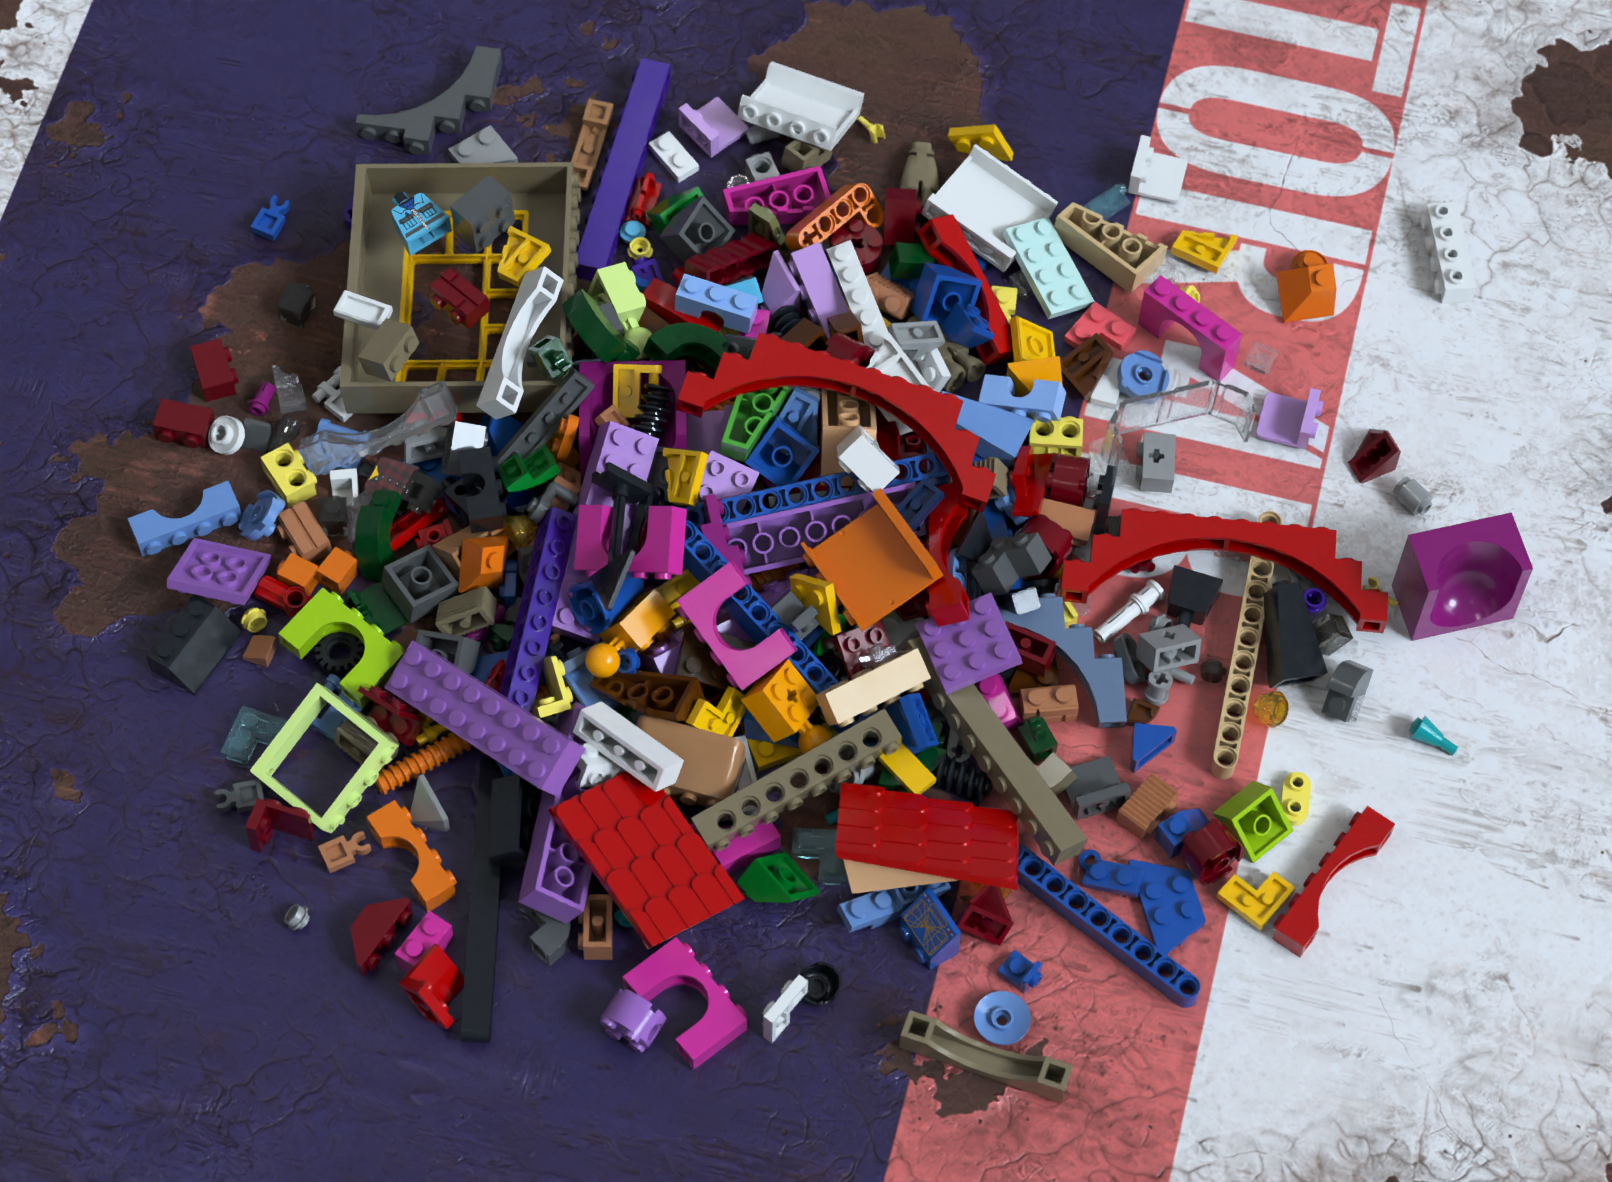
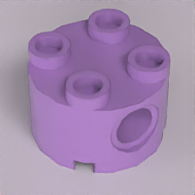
[599,988,666,1053]

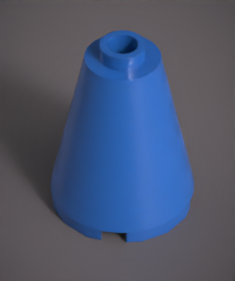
[569,574,644,634]

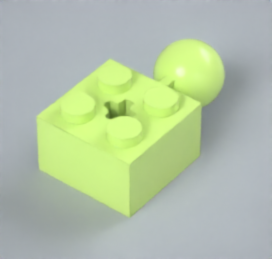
[587,262,652,361]

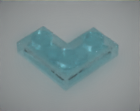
[220,706,288,765]
[792,828,847,886]

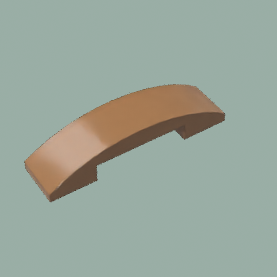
[569,99,613,190]

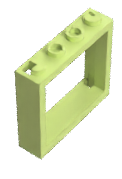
[250,683,399,834]

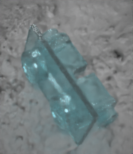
[1083,183,1131,220]

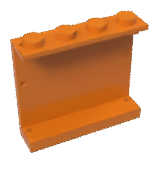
[800,488,944,632]

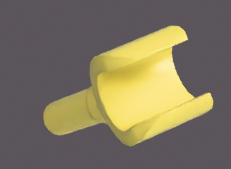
[857,116,886,143]
[1363,577,1399,607]

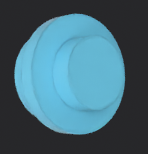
[620,221,646,245]

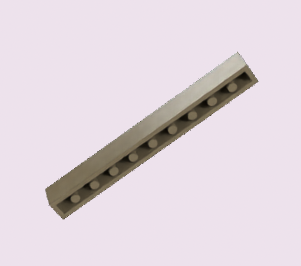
[904,636,1087,866]

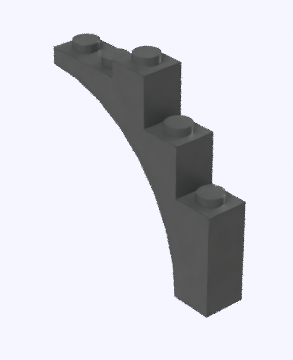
[356,46,502,155]

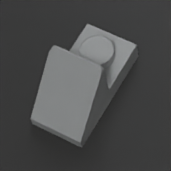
[887,320,945,361]

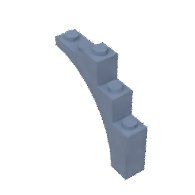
[998,593,1127,729]

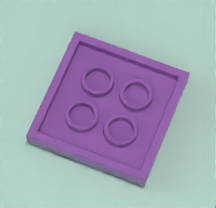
[167,538,271,605]
[915,593,1022,695]

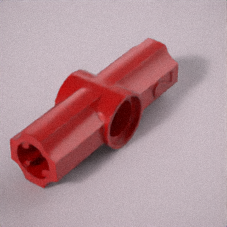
[255,575,313,619]

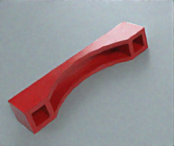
[917,214,1014,366]
[926,482,970,627]
[1272,806,1395,957]

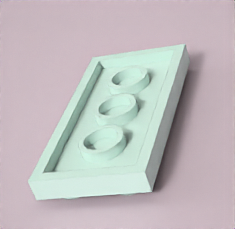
[1002,217,1094,319]

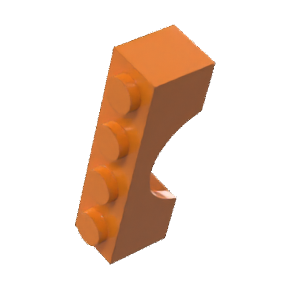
[366,800,457,912]

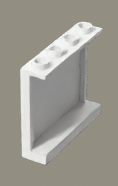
[737,62,865,151]
[921,144,1058,272]

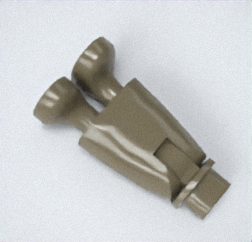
[900,142,939,220]
[907,316,986,393]

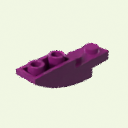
[697,493,752,587]

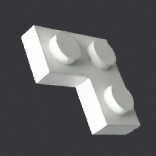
[762,975,808,1043]

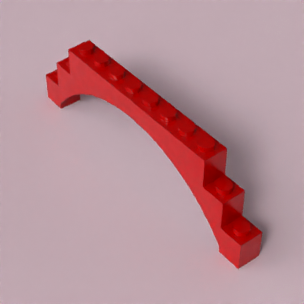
[676,332,996,512]
[1060,508,1388,633]

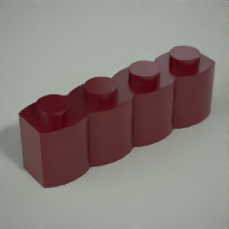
[684,233,779,285]

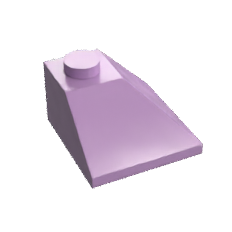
[758,250,801,319]

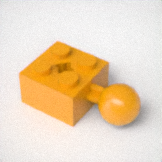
[585,589,676,678]
[741,659,833,754]

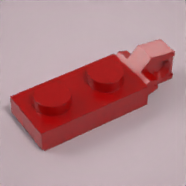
[390,495,448,552]

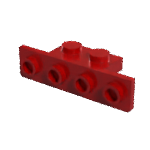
[1009,446,1053,517]

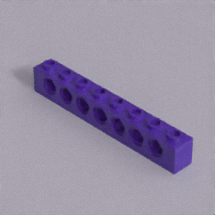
[499,507,577,713]

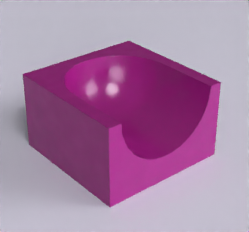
[579,360,687,482]
[1391,512,1533,641]

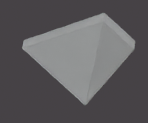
[410,774,450,832]

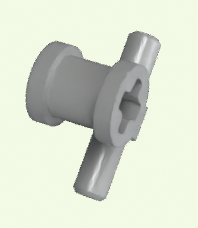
[1144,667,1195,706]

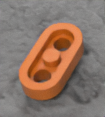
[551,414,579,462]

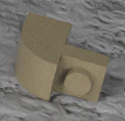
[782,139,832,172]
[1028,752,1077,795]

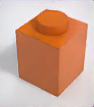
[316,547,359,596]
[276,553,319,596]

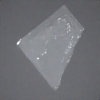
[1088,434,1136,498]

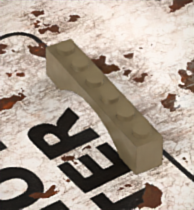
[899,1010,1073,1103]

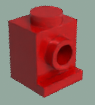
[414,519,453,554]

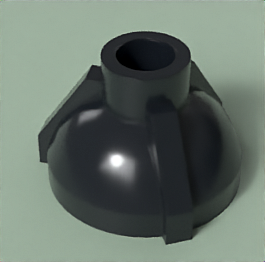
[1024,578,1061,597]

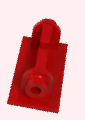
[624,172,662,226]

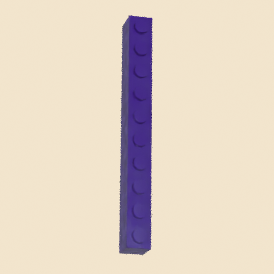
[575,58,671,281]

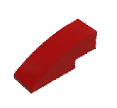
[643,278,724,332]

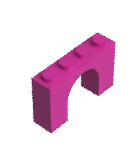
[1138,275,1242,383]
[574,505,687,580]
[677,561,798,690]
[623,937,748,1070]

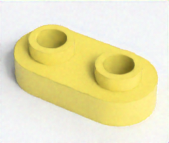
[1280,772,1311,826]

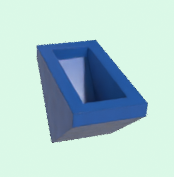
[1130,723,1177,773]

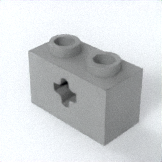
[1135,432,1176,493]
[1136,624,1202,673]

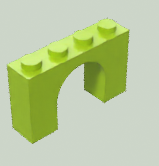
[278,587,404,709]

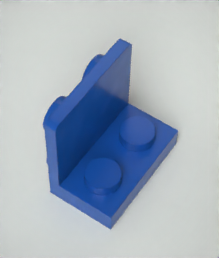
[871,693,939,755]

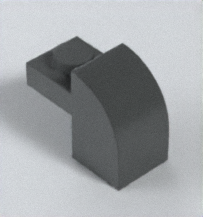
[770,591,820,640]
[1321,660,1374,722]
[528,907,571,967]

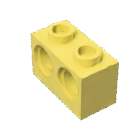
[1028,416,1083,456]
[260,443,318,509]

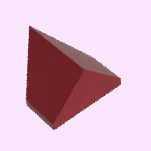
[1348,429,1401,483]
[955,885,1014,946]

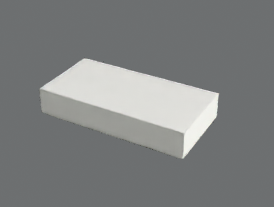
[333,290,393,330]
[1090,357,1122,409]

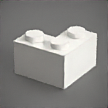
[836,424,900,492]

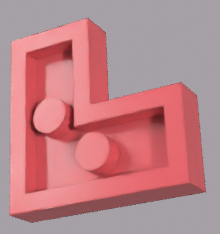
[1064,301,1137,351]

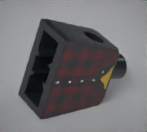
[359,456,427,517]

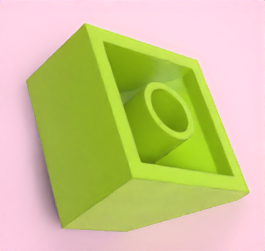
[1213,781,1294,863]

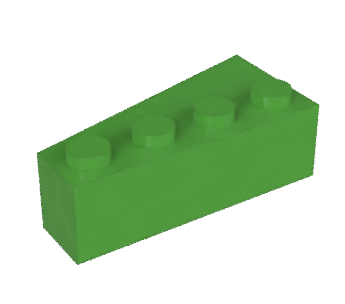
[719,348,794,462]

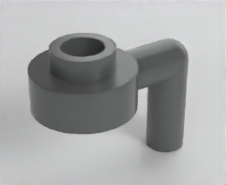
[526,482,579,524]

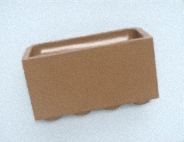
[636,715,745,808]

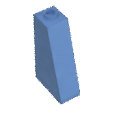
[941,391,1034,468]

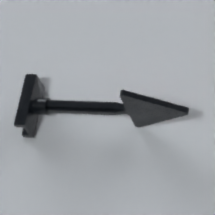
[591,462,652,611]
[955,511,992,601]

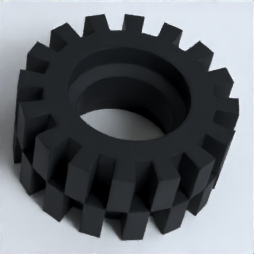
[315,632,364,680]

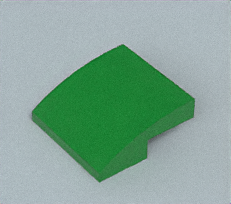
[498,444,561,492]

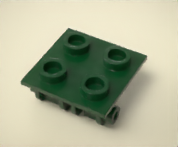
[343,581,408,636]

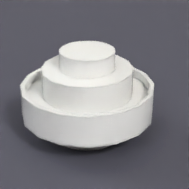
[208,415,245,455]

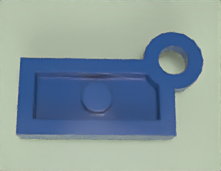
[1079,849,1144,898]

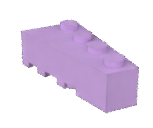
[787,242,849,339]

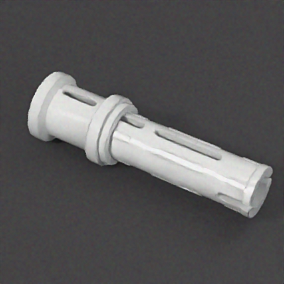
[1093,579,1166,644]

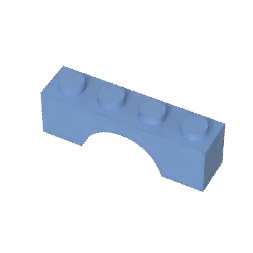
[127,481,242,557]

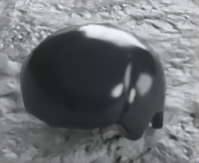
[800,962,842,1007]

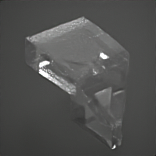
[272,365,307,414]

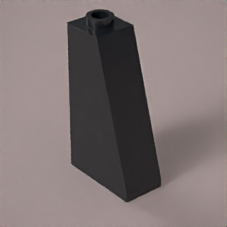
[1263,580,1328,688]

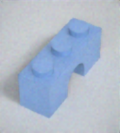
[675,273,759,334]
[979,374,1066,423]

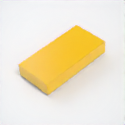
[879,743,936,794]

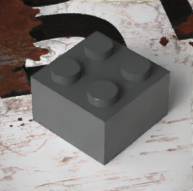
[450,175,515,253]
[381,544,459,624]

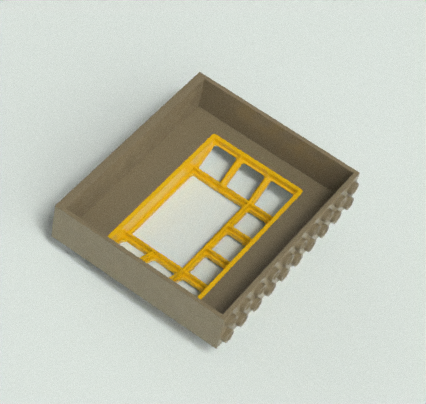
[340,162,581,414]

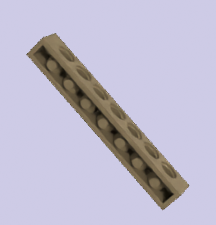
[691,708,902,852]

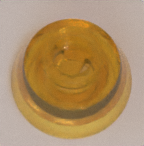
[504,514,538,549]
[1253,691,1289,728]

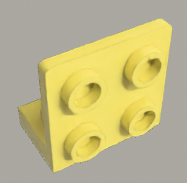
[531,655,573,718]

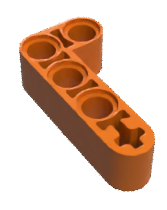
[785,183,884,251]

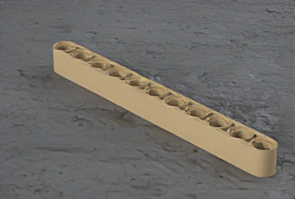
[1210,511,1282,780]

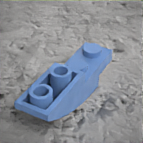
[837,882,951,933]

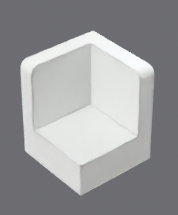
[330,468,360,511]

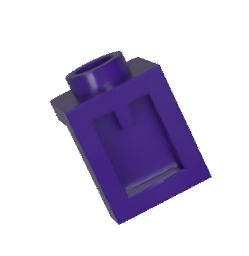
[629,257,664,282]

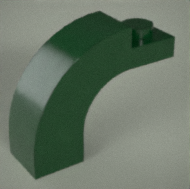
[888,216,940,280]
[643,323,730,373]

